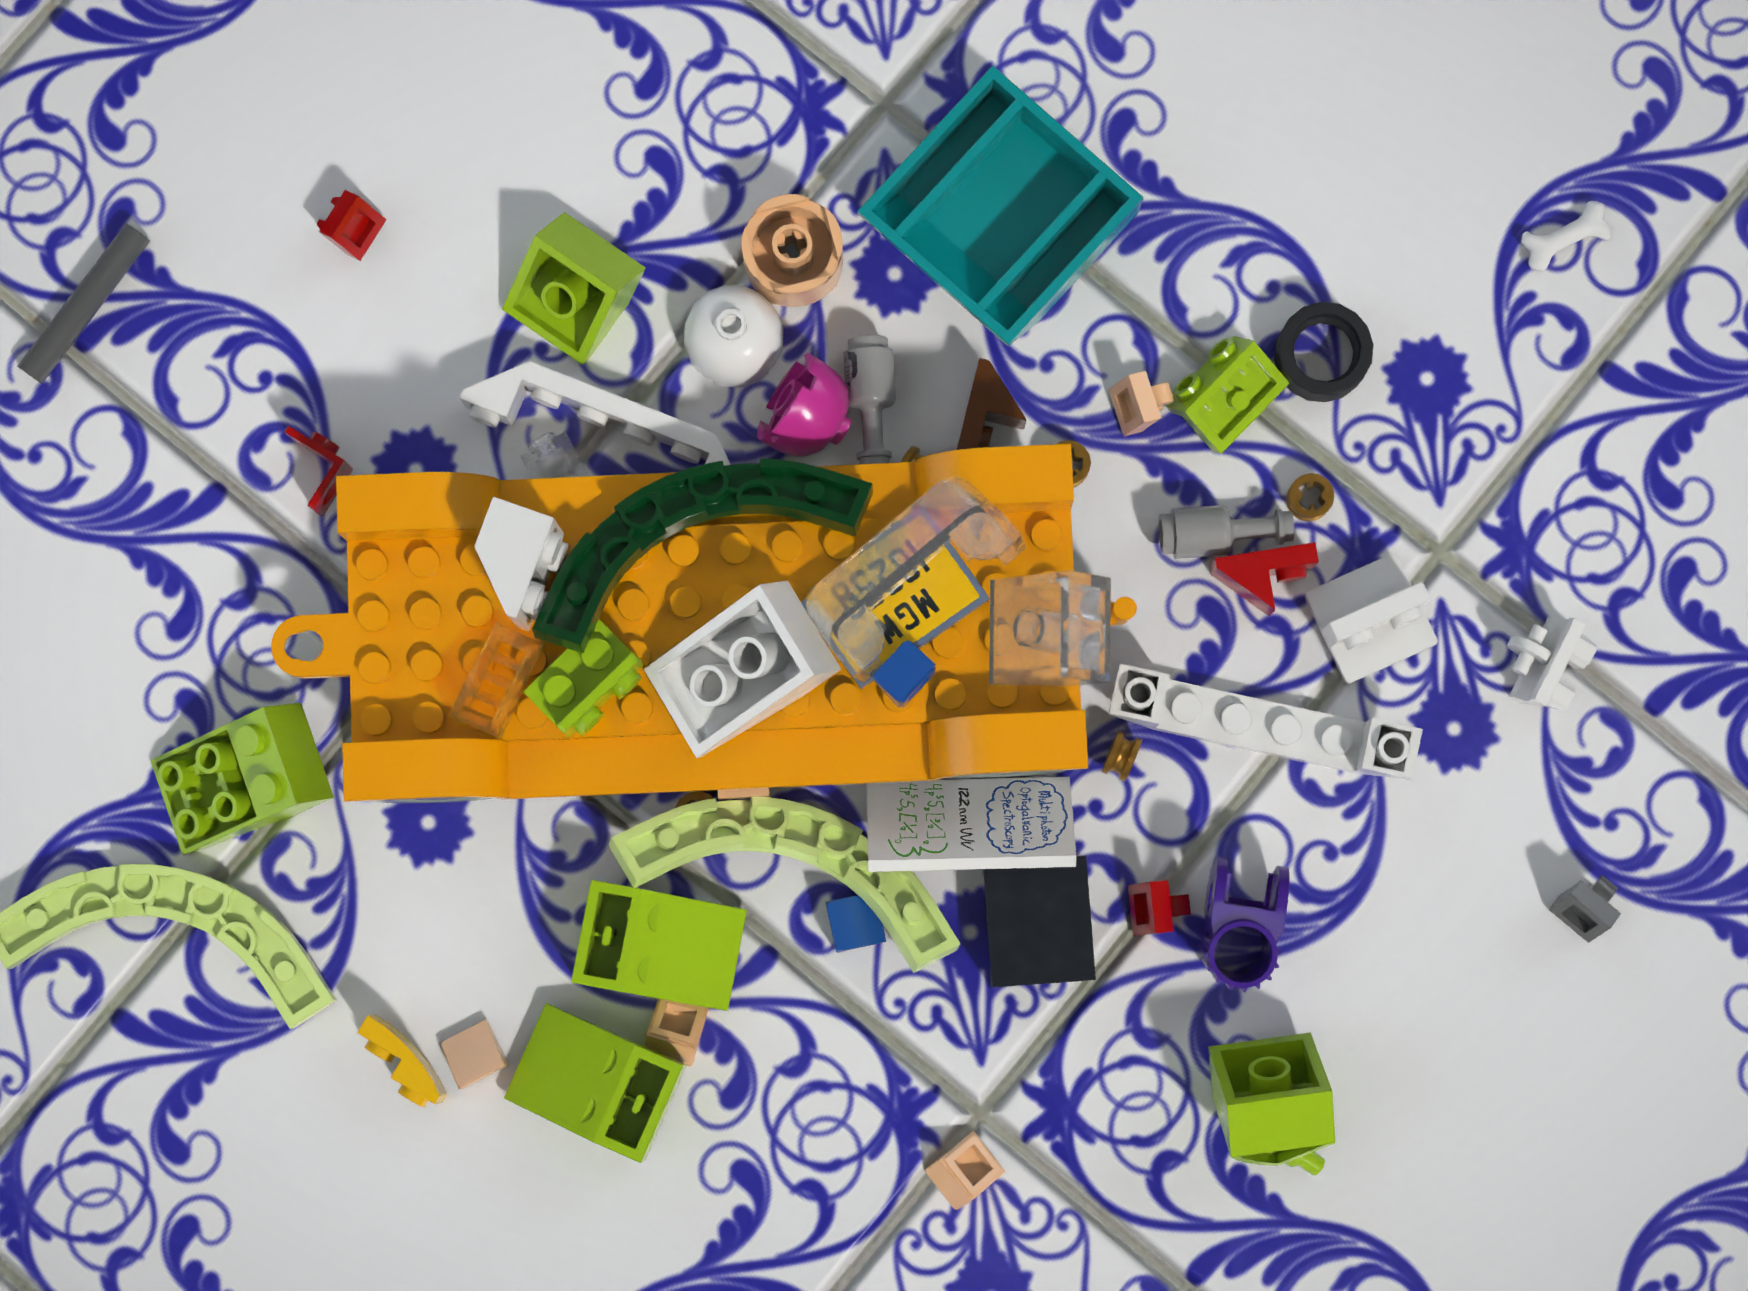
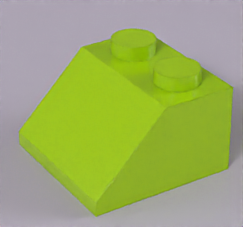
[502,212,646,365]

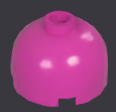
[757,353,851,457]

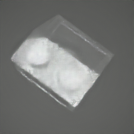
[989,571,1111,686]

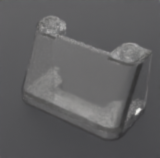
[806,477,1026,684]

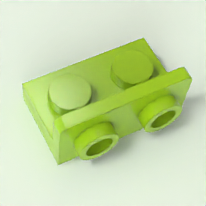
[1165,336,1290,454]
[523,619,644,738]

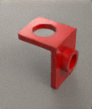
[284,426,353,517]

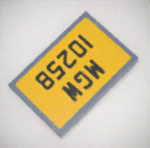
[801,514,990,689]

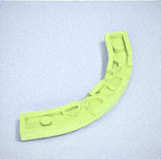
[608,797,961,973]
[0,864,337,1029]

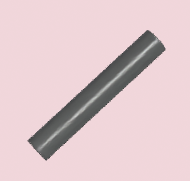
[17,223,150,384]

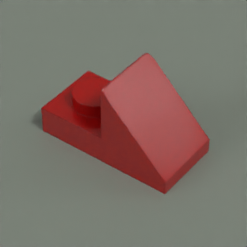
[1209,542,1319,616]

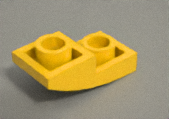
[357,1015,447,1107]

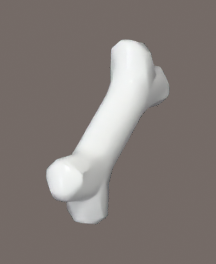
[1521,201,1612,271]

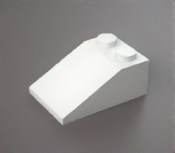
[644,581,841,758]

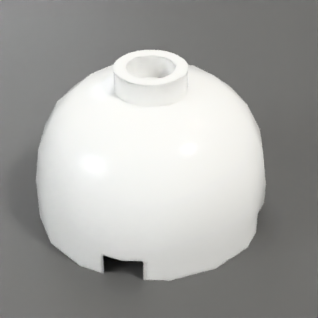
[684,285,783,387]

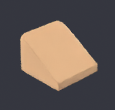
[644,999,709,1066]
[440,1019,509,1090]
[925,1131,1005,1210]

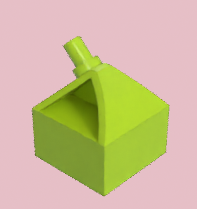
[1208,1032,1335,1175]

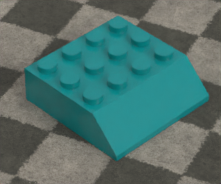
[857,66,1144,346]

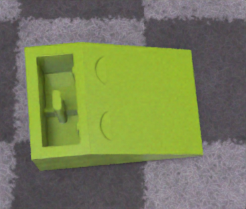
[150,703,334,855]
[571,880,747,1011]
[504,1003,687,1163]

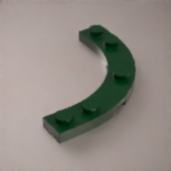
[532,459,873,653]

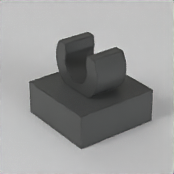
[1549,875,1621,943]

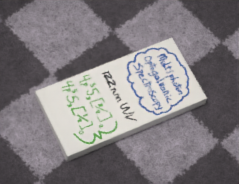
[866,777,1076,872]

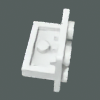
[1305,553,1438,684]

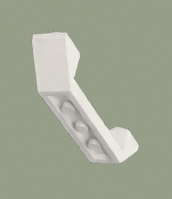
[460,361,730,466]
[1109,663,1423,780]

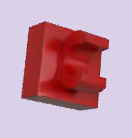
[316,190,387,261]
[1128,880,1191,936]

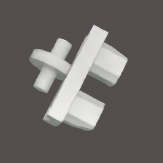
[1507,616,1597,711]

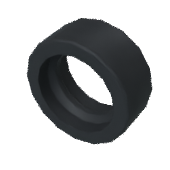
[1274,302,1374,402]

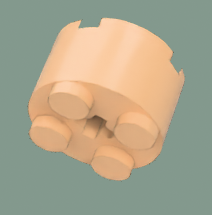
[741,194,843,307]

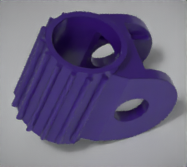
[1197,856,1290,992]

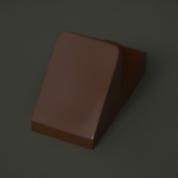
[957,358,1026,450]

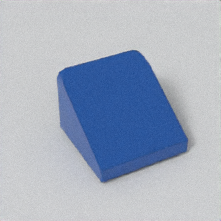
[873,640,936,709]
[825,895,886,953]

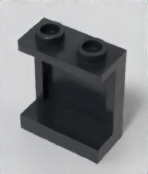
[982,856,1096,988]

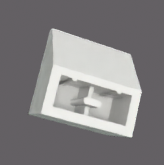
[474,497,568,632]

